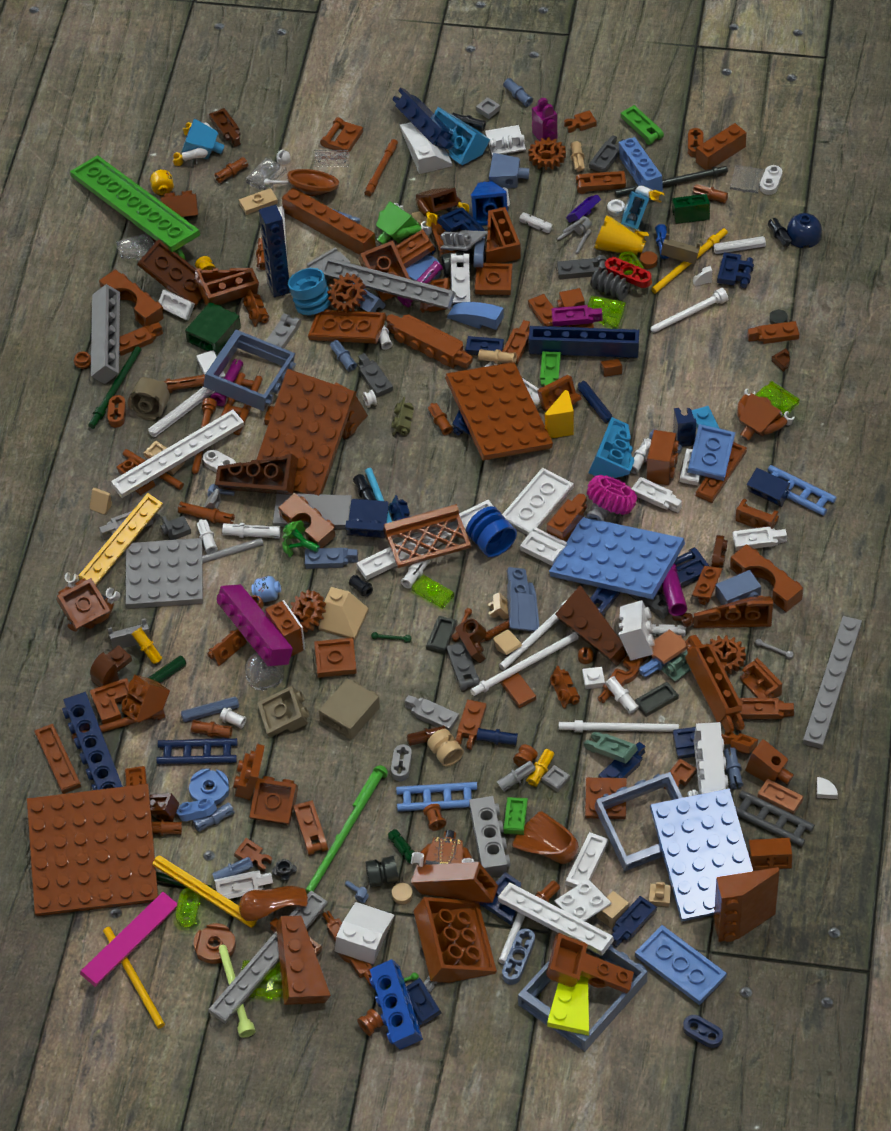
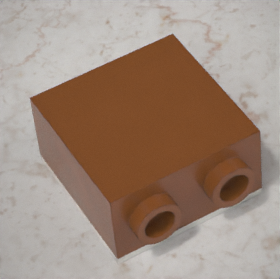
[265,600,305,656]

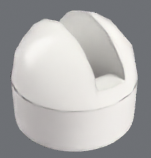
[276,150,291,165]

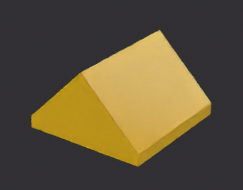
[545,390,574,438]

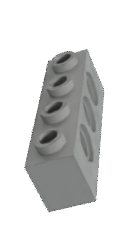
[469,796,510,877]

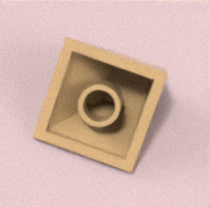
[318,587,368,640]

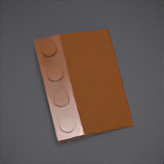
[713,867,780,942]
[413,897,497,983]

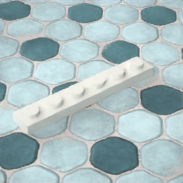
[498,883,614,956]

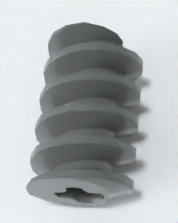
[590,267,631,301]

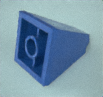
[471,181,508,226]

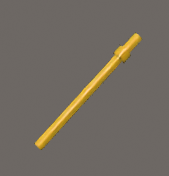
[651,228,728,294]
[103,927,165,1029]

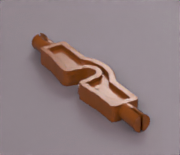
[598,655,650,703]
[322,911,372,986]

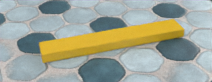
[78,493,163,585]

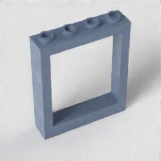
[518,945,648,1052]

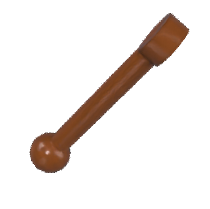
[452,608,472,642]

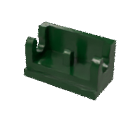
[672,194,710,224]

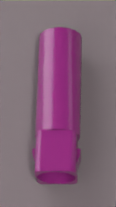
[662,564,687,616]

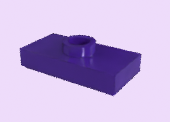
[566,195,601,222]

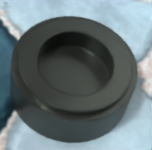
[769,309,788,324]

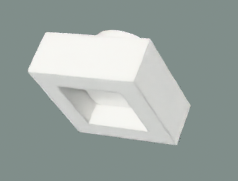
[582,667,605,689]

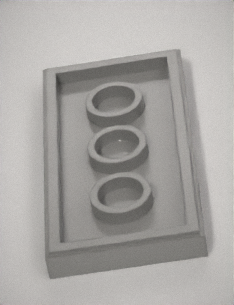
[273,494,352,529]

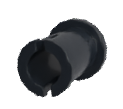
[349,575,373,597]

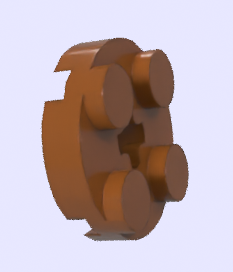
[194,923,236,964]

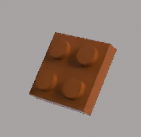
[475,263,512,295]
[314,638,357,678]
[585,777,627,819]

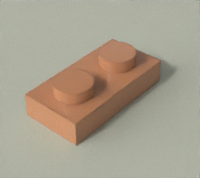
[758,779,803,815]

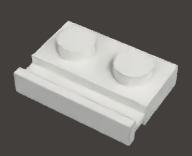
[520,527,567,566]

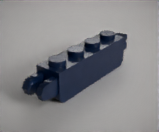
[393,87,455,150]

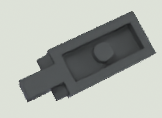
[358,353,393,397]

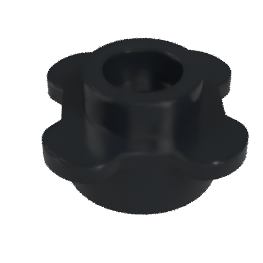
[272,859,297,881]

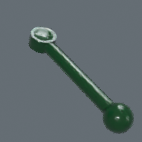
[371,632,411,643]

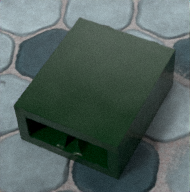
[185,302,241,356]

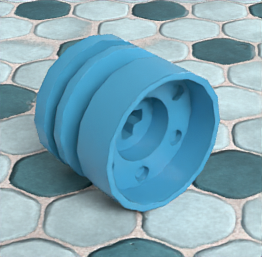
[288,268,331,315]

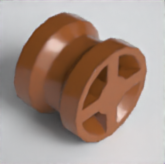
[513,744,538,767]
[357,1009,384,1036]

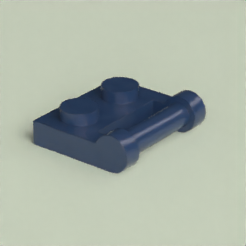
[674,547,709,587]

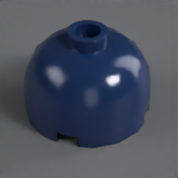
[787,213,822,248]

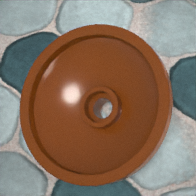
[287,169,339,197]

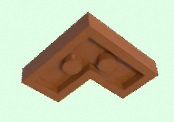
[90,678,129,724]

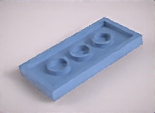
[635,925,727,1005]

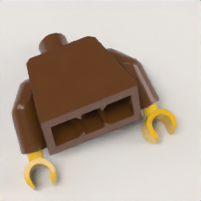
[415,187,470,227]

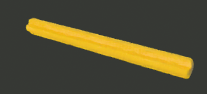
[153,855,258,928]

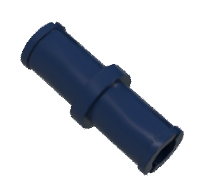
[477,728,518,746]

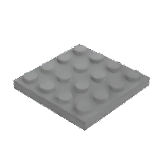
[126,538,203,609]

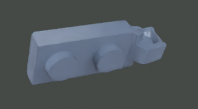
[305,548,358,569]

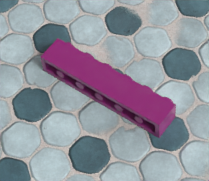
[217,584,293,666]

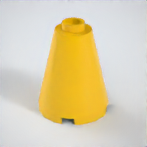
[594,215,645,255]

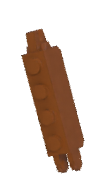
[386,314,473,369]
[685,635,745,733]

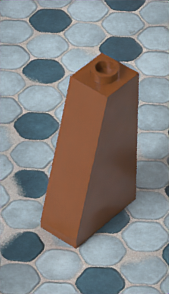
[411,862,498,903]

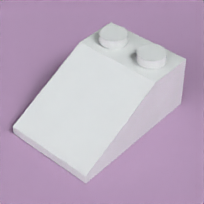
[334,902,394,965]

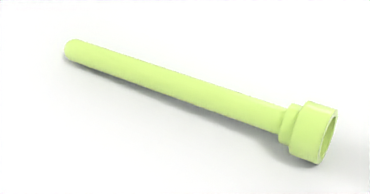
[219,944,256,1038]

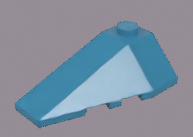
[588,417,634,478]

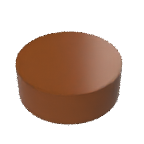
[640,251,658,269]

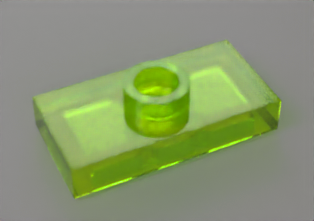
[412,574,454,609]

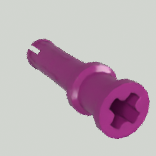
[398,261,443,308]
[210,359,244,406]

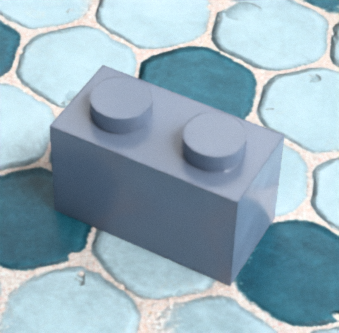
[715,570,761,605]

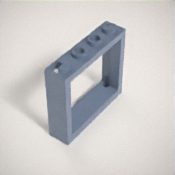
[203,330,296,411]
[594,772,683,872]

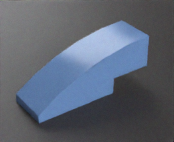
[447,302,504,330]

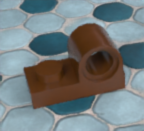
[455,618,486,663]
[150,793,179,822]

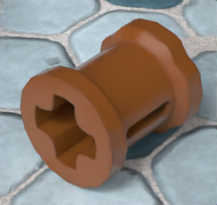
[423,804,446,831]

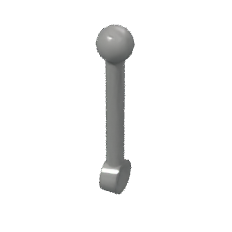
[755,639,794,659]

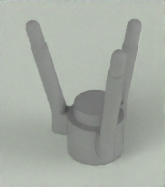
[557,216,592,254]

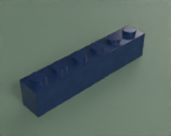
[529,326,639,358]

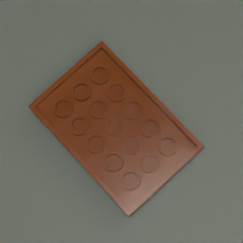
[445,362,553,460]
[256,369,357,496]

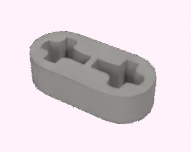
[391,744,412,782]

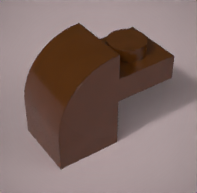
[90,645,132,687]

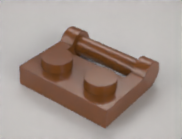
[320,117,363,155]

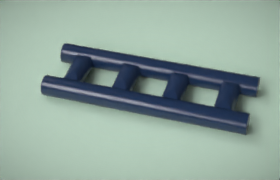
[157,738,238,765]

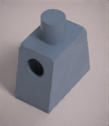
[489,153,530,188]

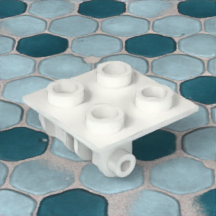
[485,125,526,156]
[554,879,612,921]

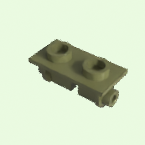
[391,397,414,436]

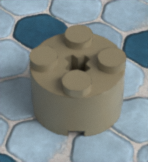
[128,377,170,420]

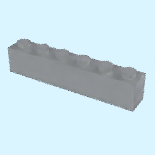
[91,284,120,384]

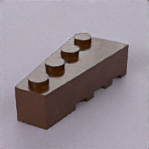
[215,454,298,495]
[555,585,627,666]

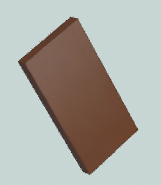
[308,310,387,344]

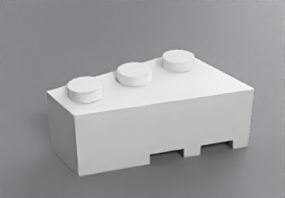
[619,600,655,660]

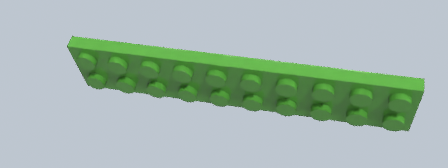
[70,155,200,252]

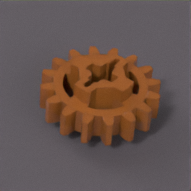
[528,137,566,170]
[327,273,367,312]
[290,590,326,632]
[706,635,746,675]

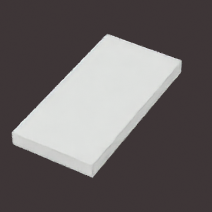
[502,468,574,535]

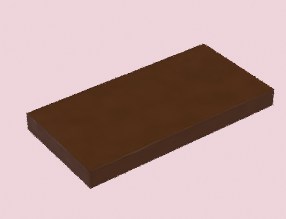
[137,239,203,309]

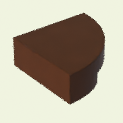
[771,348,790,372]

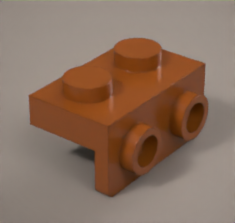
[537,375,582,412]

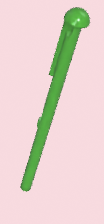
[305,765,388,893]

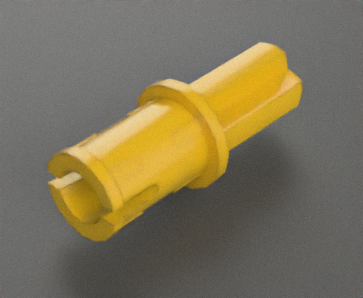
[131,627,162,664]
[526,749,554,787]

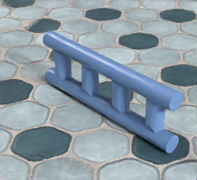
[767,465,837,516]
[396,782,477,812]

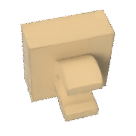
[488,592,509,620]
[649,882,671,907]

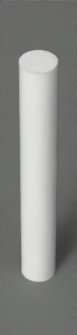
[498,912,525,964]

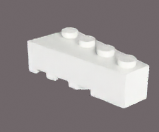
[694,722,728,794]

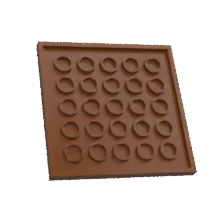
[27,784,158,916]

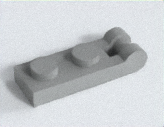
[266,313,301,349]

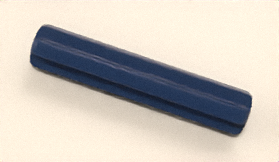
[578,381,612,423]

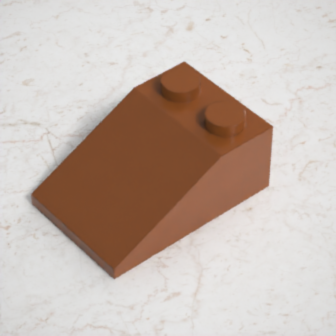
[358,240,410,302]

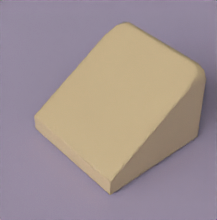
[90,488,112,515]
[493,630,522,655]

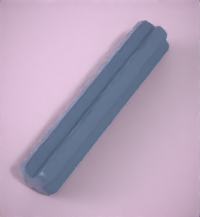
[181,697,239,722]

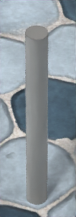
[202,538,264,563]

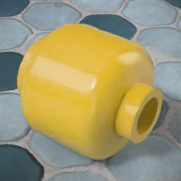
[150,169,174,195]

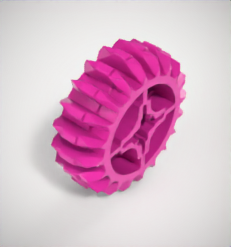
[586,475,637,515]

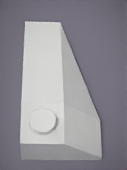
[400,122,452,174]

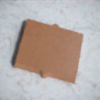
[652,629,688,664]

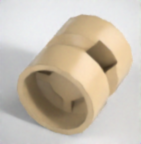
[427,729,464,767]

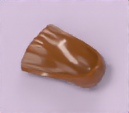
[512,811,579,864]
[239,886,308,921]

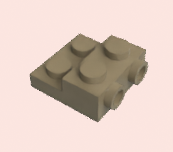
[258,686,310,737]

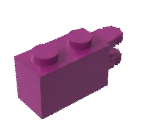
[532,97,558,141]

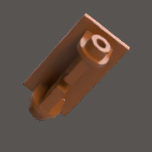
[243,289,269,327]
[692,566,723,605]
[207,629,247,666]
[550,666,580,709]

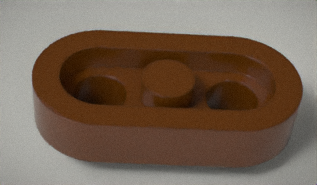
[711,535,728,568]

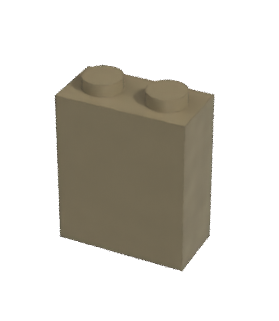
[319,678,380,740]

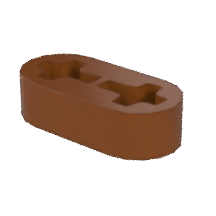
[688,128,703,158]
[107,395,126,428]

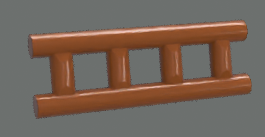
[220,372,263,435]

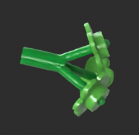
[282,521,320,558]

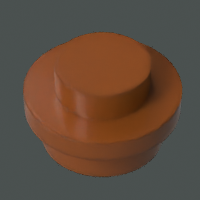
[74,351,91,369]

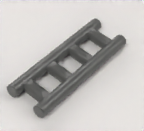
[735,790,815,847]

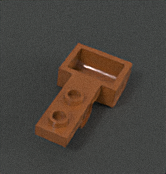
[546,933,634,994]

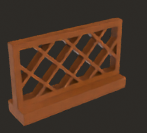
[384,504,471,568]

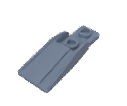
[507,567,539,631]

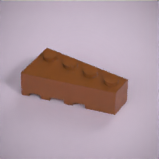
[276,915,331,1005]

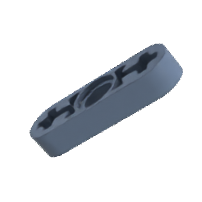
[474,236,485,267]
[502,928,535,985]

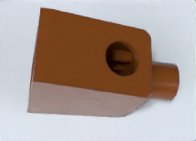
[745,739,794,785]

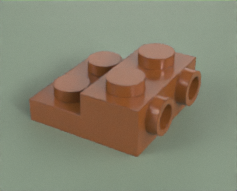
[56,578,111,630]
[233,744,265,800]
[249,776,298,825]

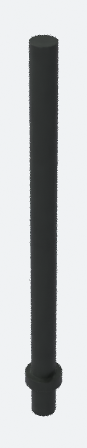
[615,166,728,197]

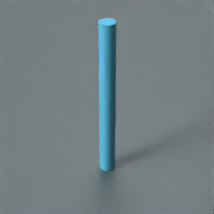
[365,468,392,523]

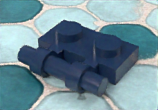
[717,252,754,288]

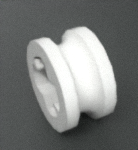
[363,390,377,408]

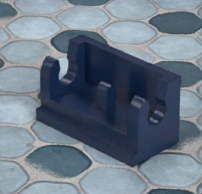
[673,408,696,447]
[747,468,790,507]

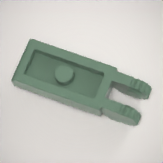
[584,732,638,763]

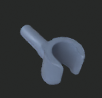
[207,484,235,497]
[345,881,369,903]

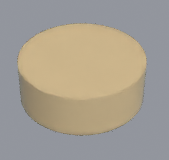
[392,883,413,904]

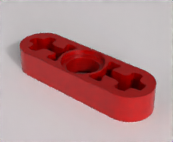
[605,257,652,288]

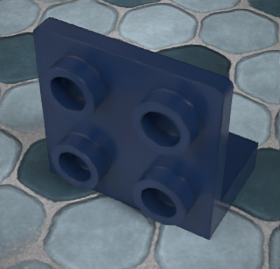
[345,499,389,538]

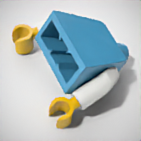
[173,119,225,166]
[621,186,664,243]

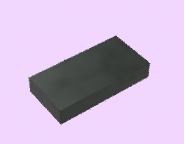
[426,616,457,654]
[635,682,679,717]

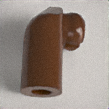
[673,613,694,628]

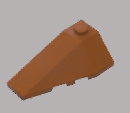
[693,596,773,628]

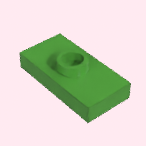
[504,797,528,835]

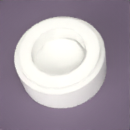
[607,199,625,216]

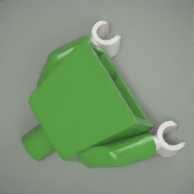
[376,201,432,245]

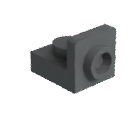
[160,516,191,540]

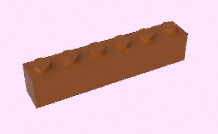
[282,187,376,255]

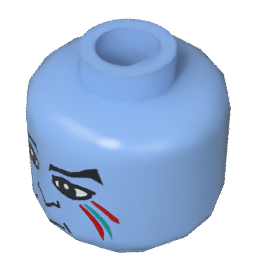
[251,576,281,603]

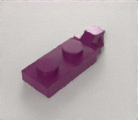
[551,305,603,327]

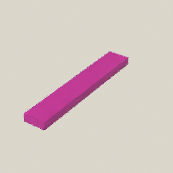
[80,892,178,987]

